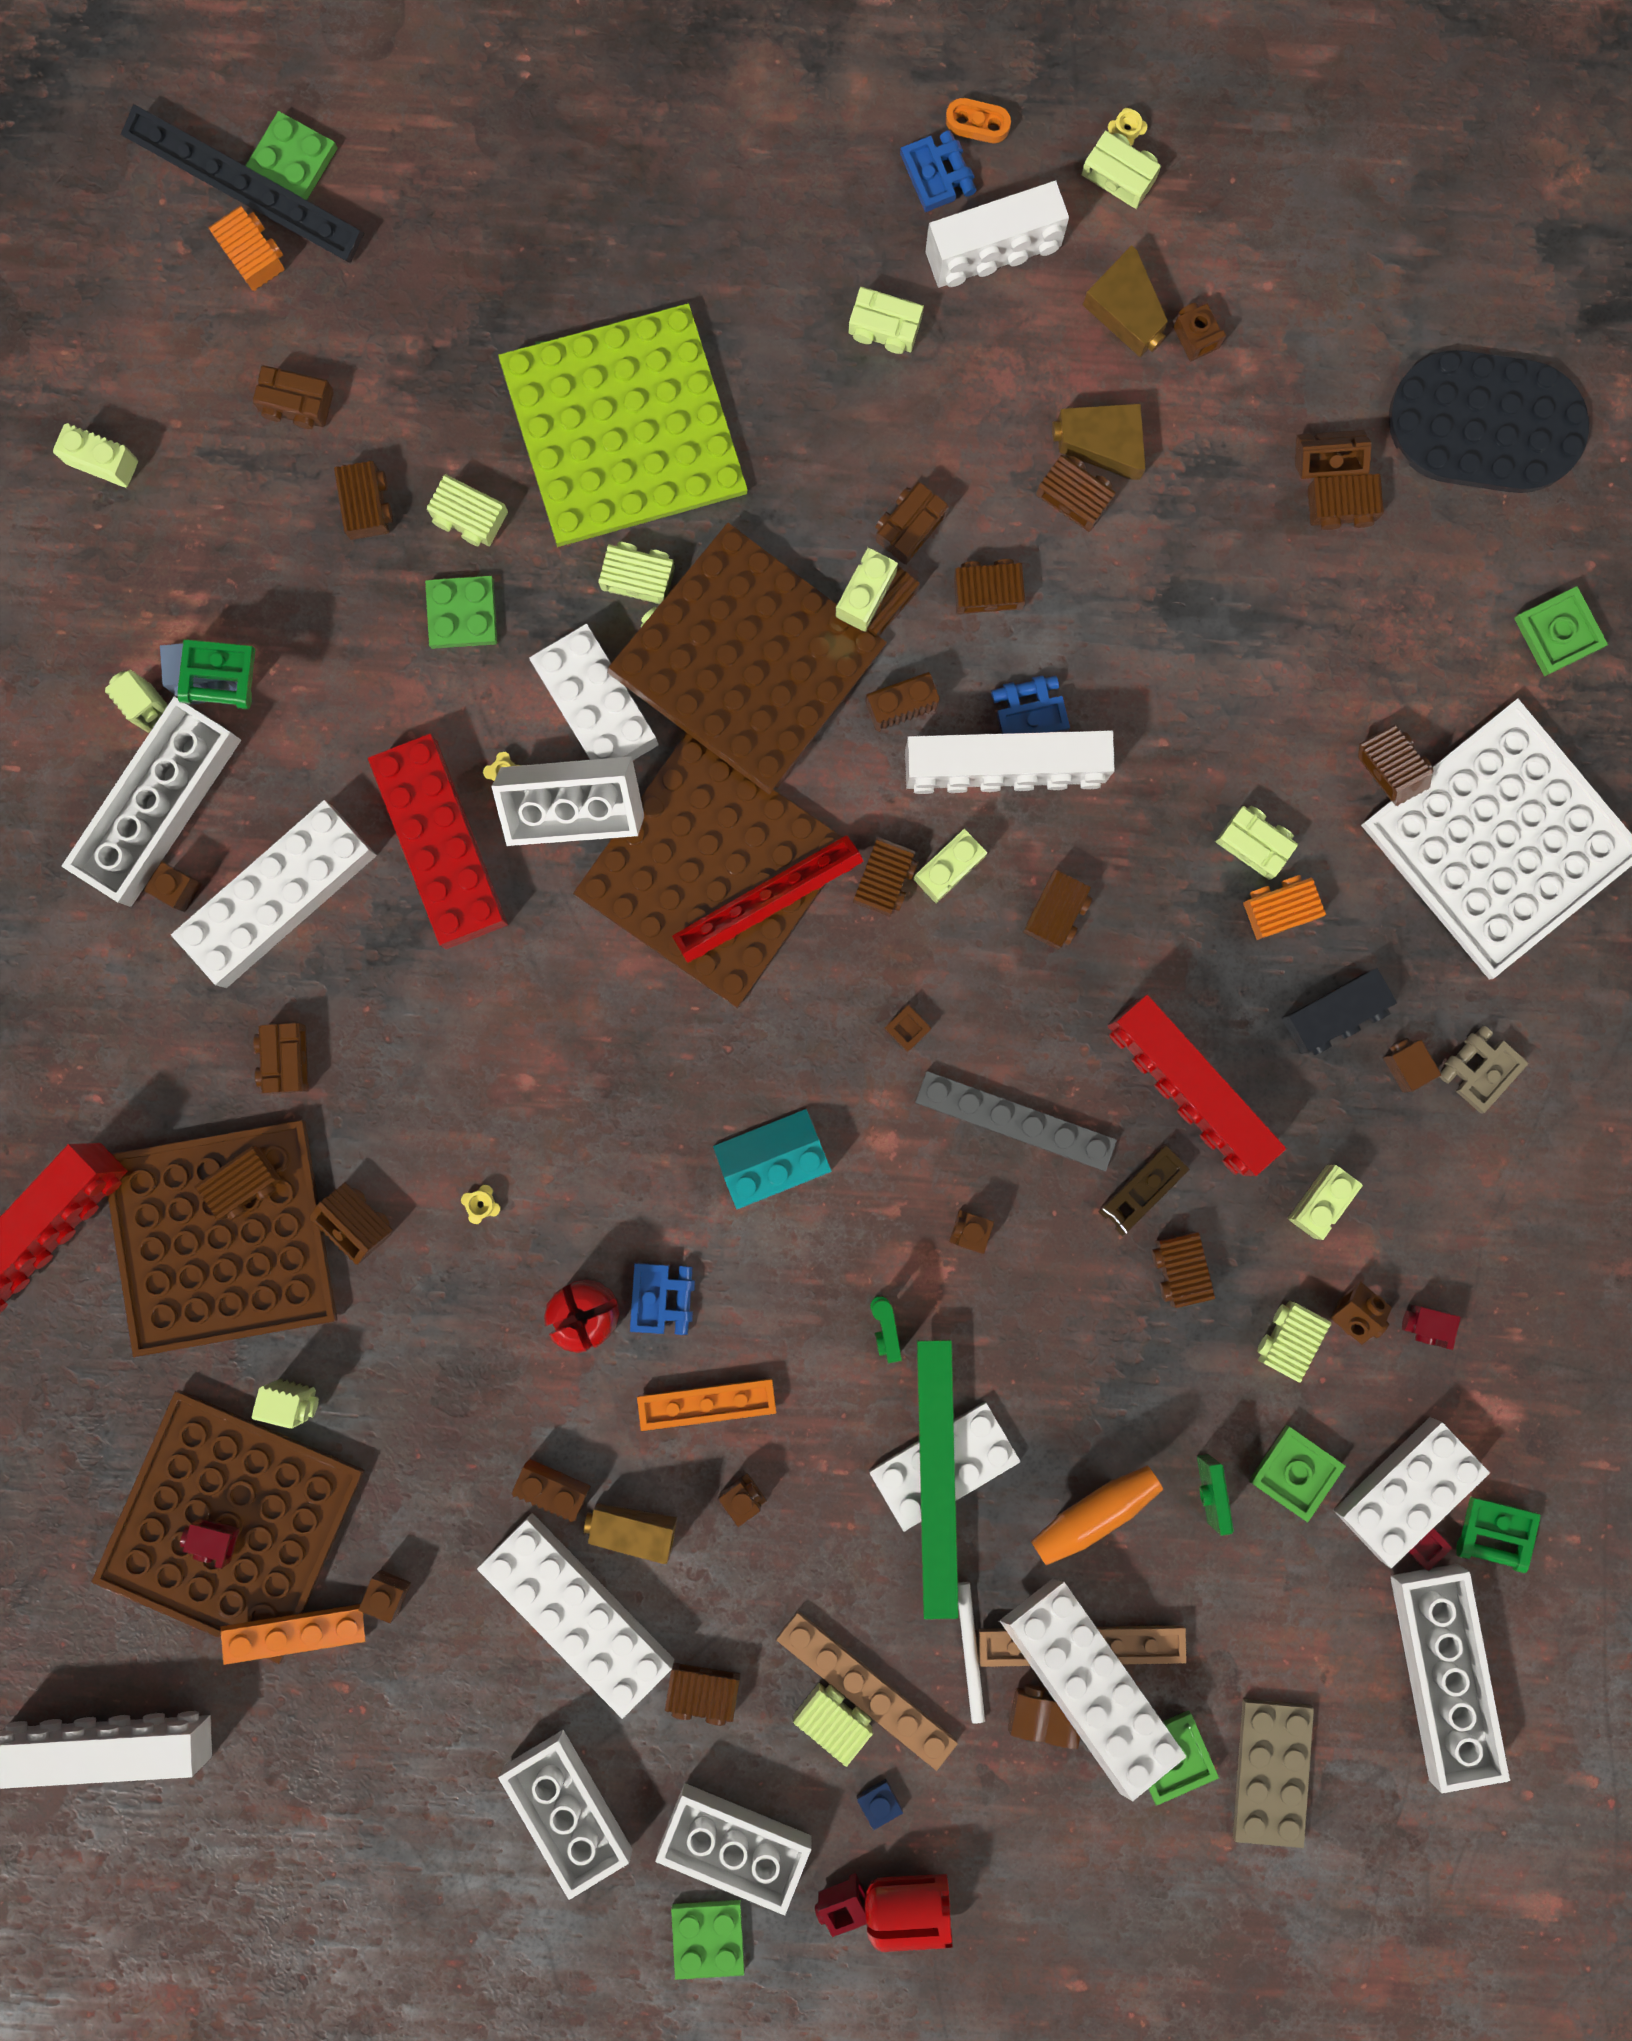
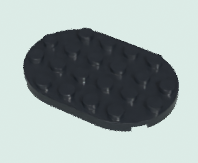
[1389,350,1589,493]

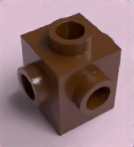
[1330,1281,1392,1345]

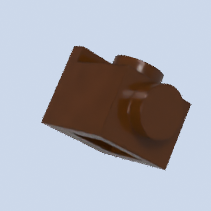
[1173,302,1226,362]
[949,1210,994,1254]
[718,1473,767,1527]

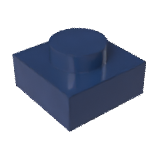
[856,1779,903,1830]

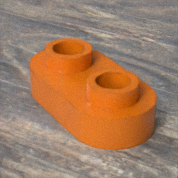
[946,98,1011,143]

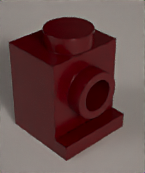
[1402,1304,1461,1350]
[180,1518,240,1569]
[815,1873,867,1937]

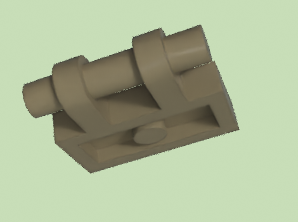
[1439,1025,1529,1113]

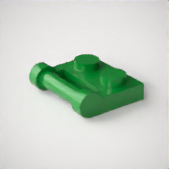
[177,640,256,709]
[870,1296,902,1363]
[1456,1496,1541,1573]

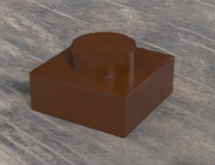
[884,1005,932,1053]

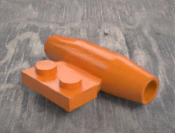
[1031,1465,1163,1566]

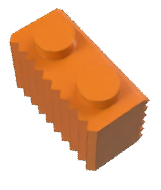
[208,205,285,291]
[1243,875,1326,940]

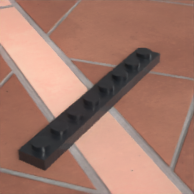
[120,104,365,263]

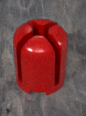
[544,1279,620,1353]
[865,1874,953,1952]

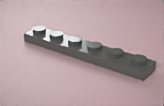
[915,1071,1117,1171]

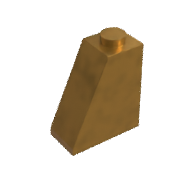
[1083,245,1168,357]
[1052,404,1145,480]
[584,1504,677,1564]

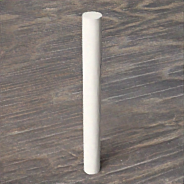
[958,1582,985,1723]

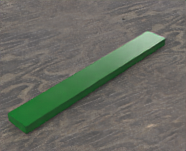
[917,1339,958,1619]

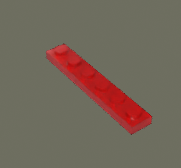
[672,835,864,963]

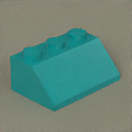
[713,1109,832,1210]

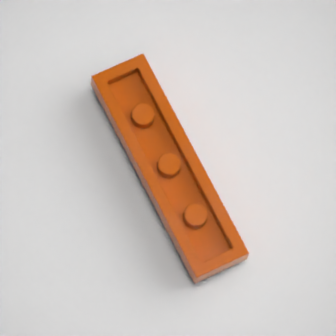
[637,1378,776,1431]
[220,1604,365,1665]

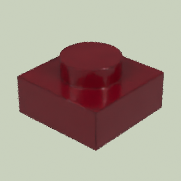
[1408,1528,1453,1572]

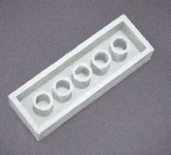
[62,697,241,907]
[905,731,1114,794]
[171,800,377,988]
[477,1513,674,1719]
[1390,1564,1510,1793]
[1000,1579,1187,1801]
[0,1711,212,1789]

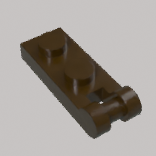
[1098,1145,1190,1236]

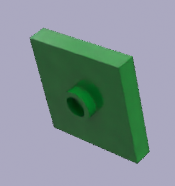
[1197,1454,1234,1536]

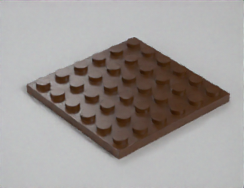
[607,523,887,795]
[573,733,842,1009]
[108,1120,338,1357]
[91,1390,365,1664]

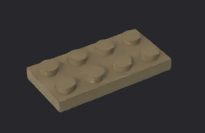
[1233,1699,1314,1848]

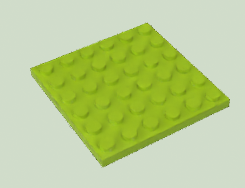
[498,303,748,547]

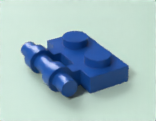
[900,130,977,212]
[991,675,1070,734]
[630,1263,695,1335]

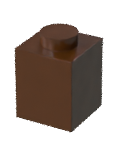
[144,862,202,912]
[1383,1038,1441,1092]
[358,1570,411,1623]

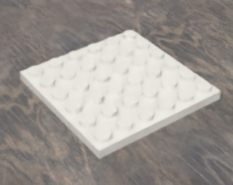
[1361,699,1632,980]

